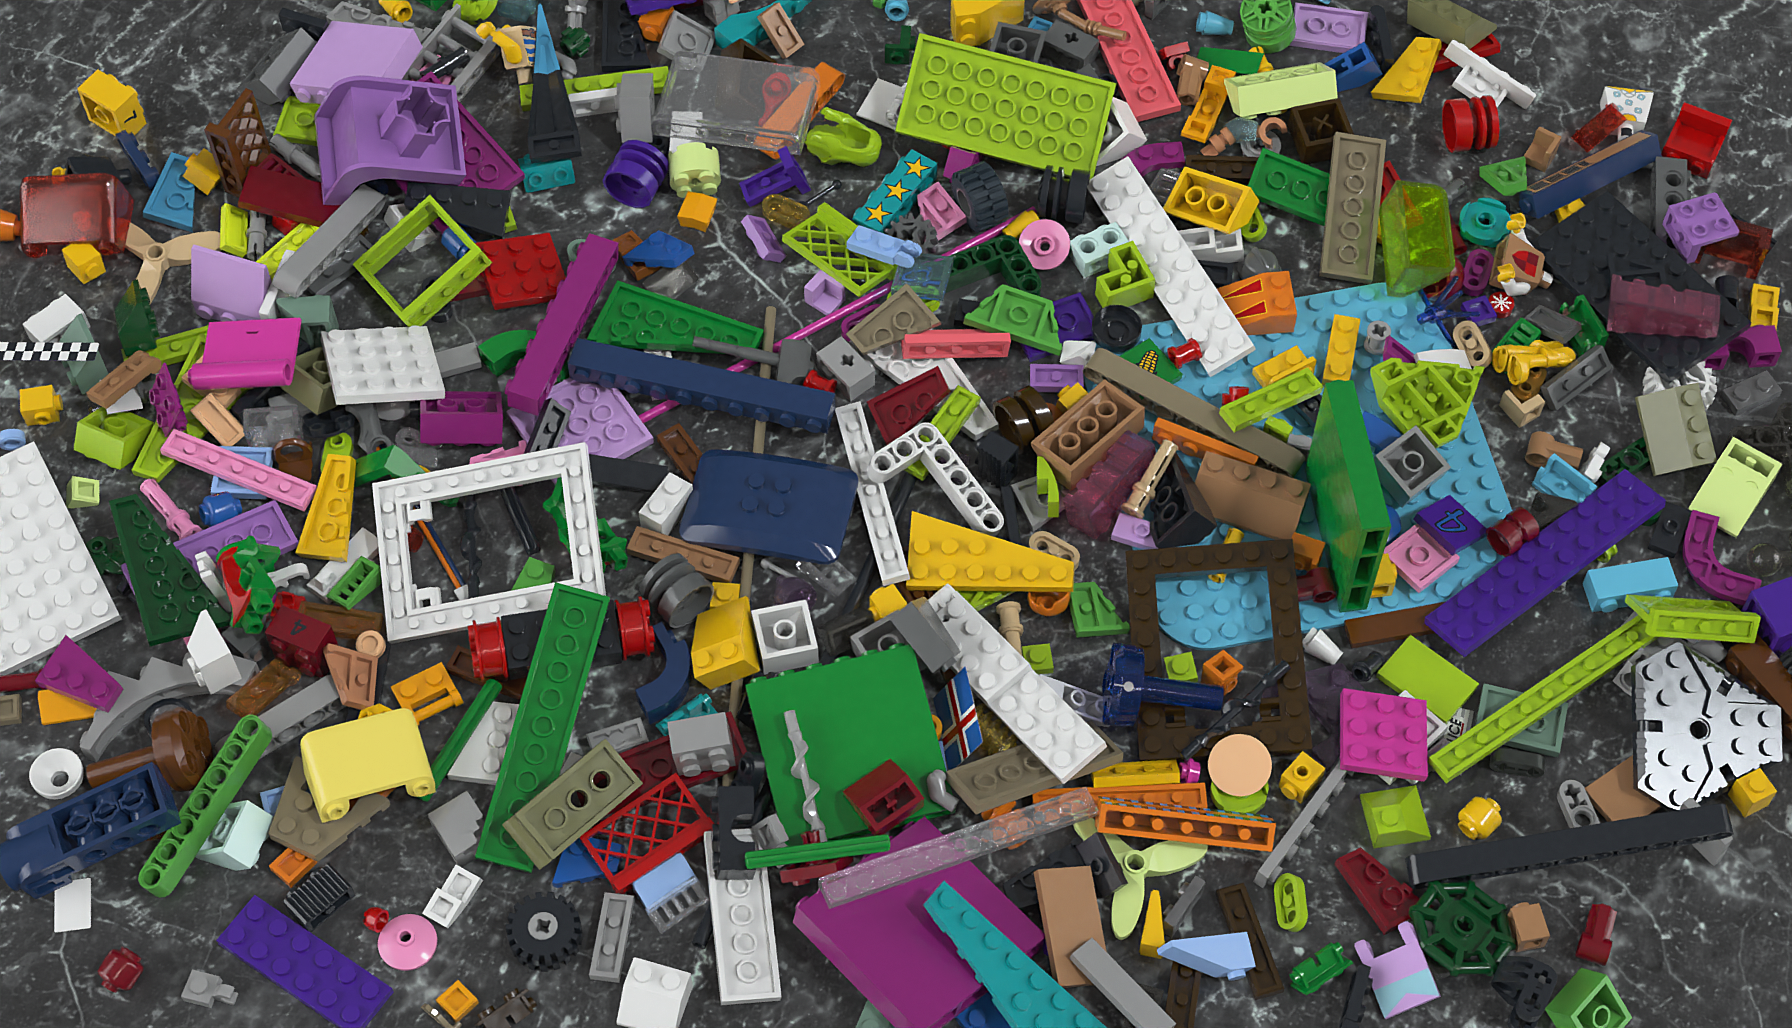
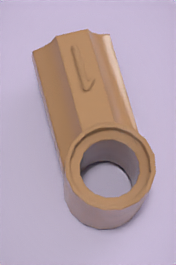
[1176,54,1209,106]
[1525,431,1583,470]

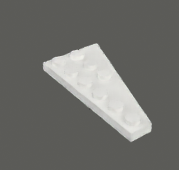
[849,329,999,441]

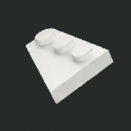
[447,702,519,785]

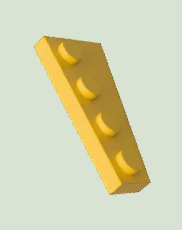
[295,454,356,562]

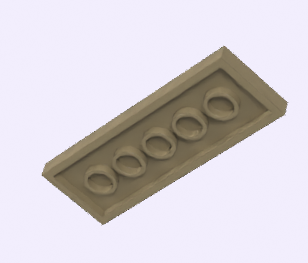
[1319,132,1386,284]
[945,720,1123,814]

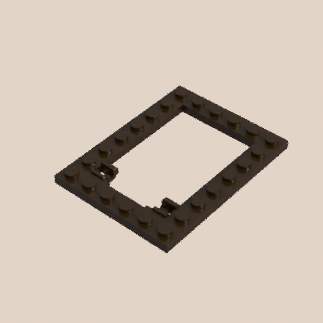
[1125,539,1313,761]

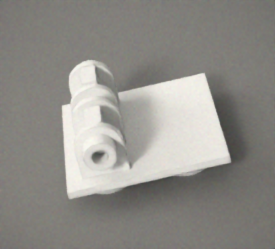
[856,78,907,130]

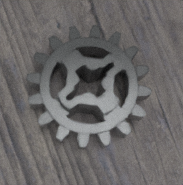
[884,213,939,269]

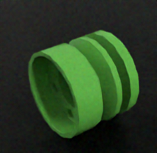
[1240,0,1297,54]

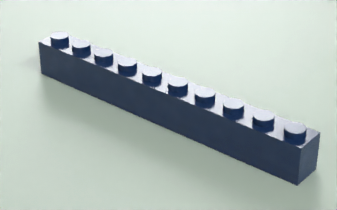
[568,338,836,434]

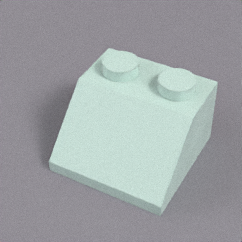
[195,800,274,871]

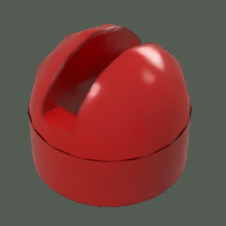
[363,907,389,933]

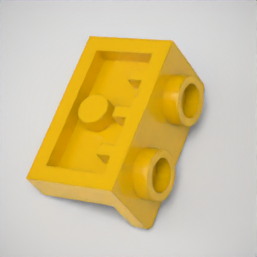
[1252,345,1317,387]

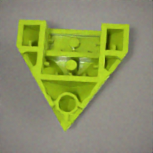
[1370,358,1485,448]

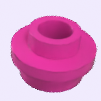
[1178,758,1200,783]

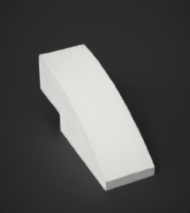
[1178,227,1244,263]

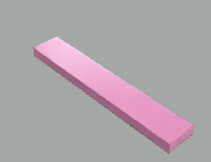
[160,429,317,512]

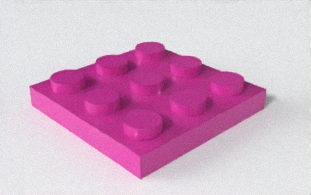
[1340,688,1428,781]

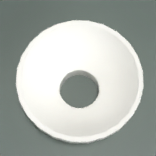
[29,748,84,799]

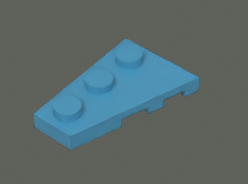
[143,152,195,233]

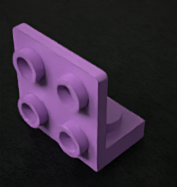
[1662,192,1739,264]

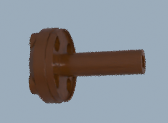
[86,707,213,792]

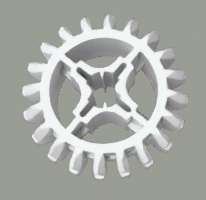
[1643,361,1717,411]

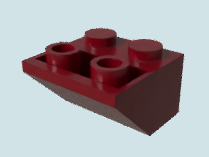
[843,759,924,835]

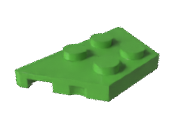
[963,284,1062,356]

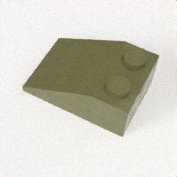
[280,346,338,415]

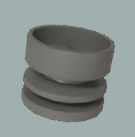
[639,553,714,628]

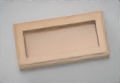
[190,392,248,446]

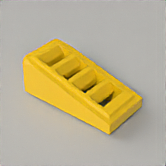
[1139,890,1165,959]

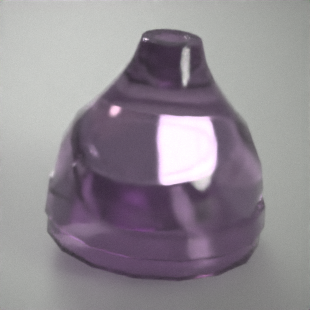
[774,575,817,611]

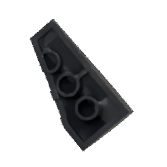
[1150,452,1217,549]

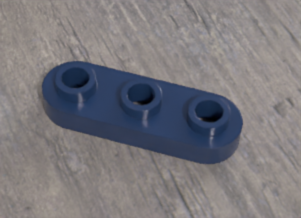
[115,130,160,191]

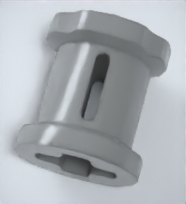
[1364,320,1391,355]

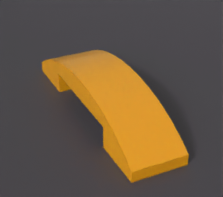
[1181,65,1236,143]

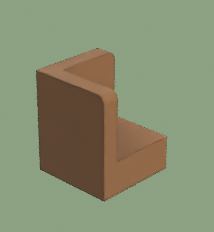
[1524,127,1562,173]

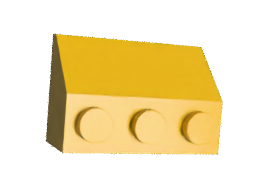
[1163,167,1259,234]

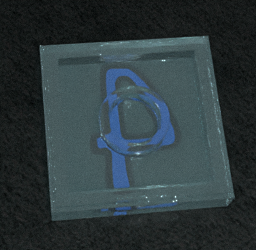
[891,253,954,301]

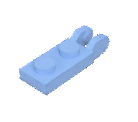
[846,225,922,268]

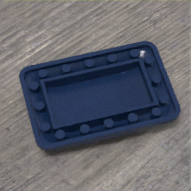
[679,449,859,564]

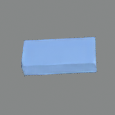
[632,853,698,914]

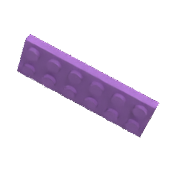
[121,500,299,595]

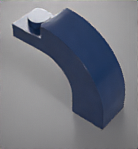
[635,622,692,725]

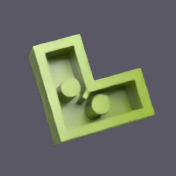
[1095,241,1156,308]

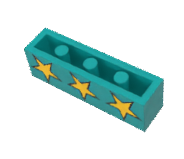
[853,149,937,234]

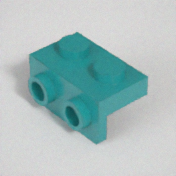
[518,154,575,193]

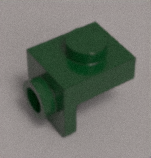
[885,25,916,65]

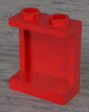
[1661,102,1732,179]

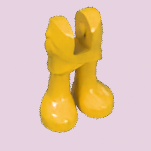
[1492,340,1576,385]

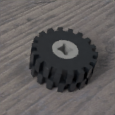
[506,891,583,972]

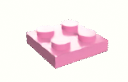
[1383,524,1460,593]

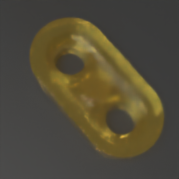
[762,194,810,229]

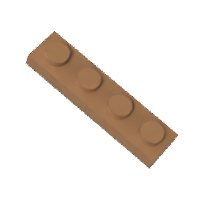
[627,526,740,583]

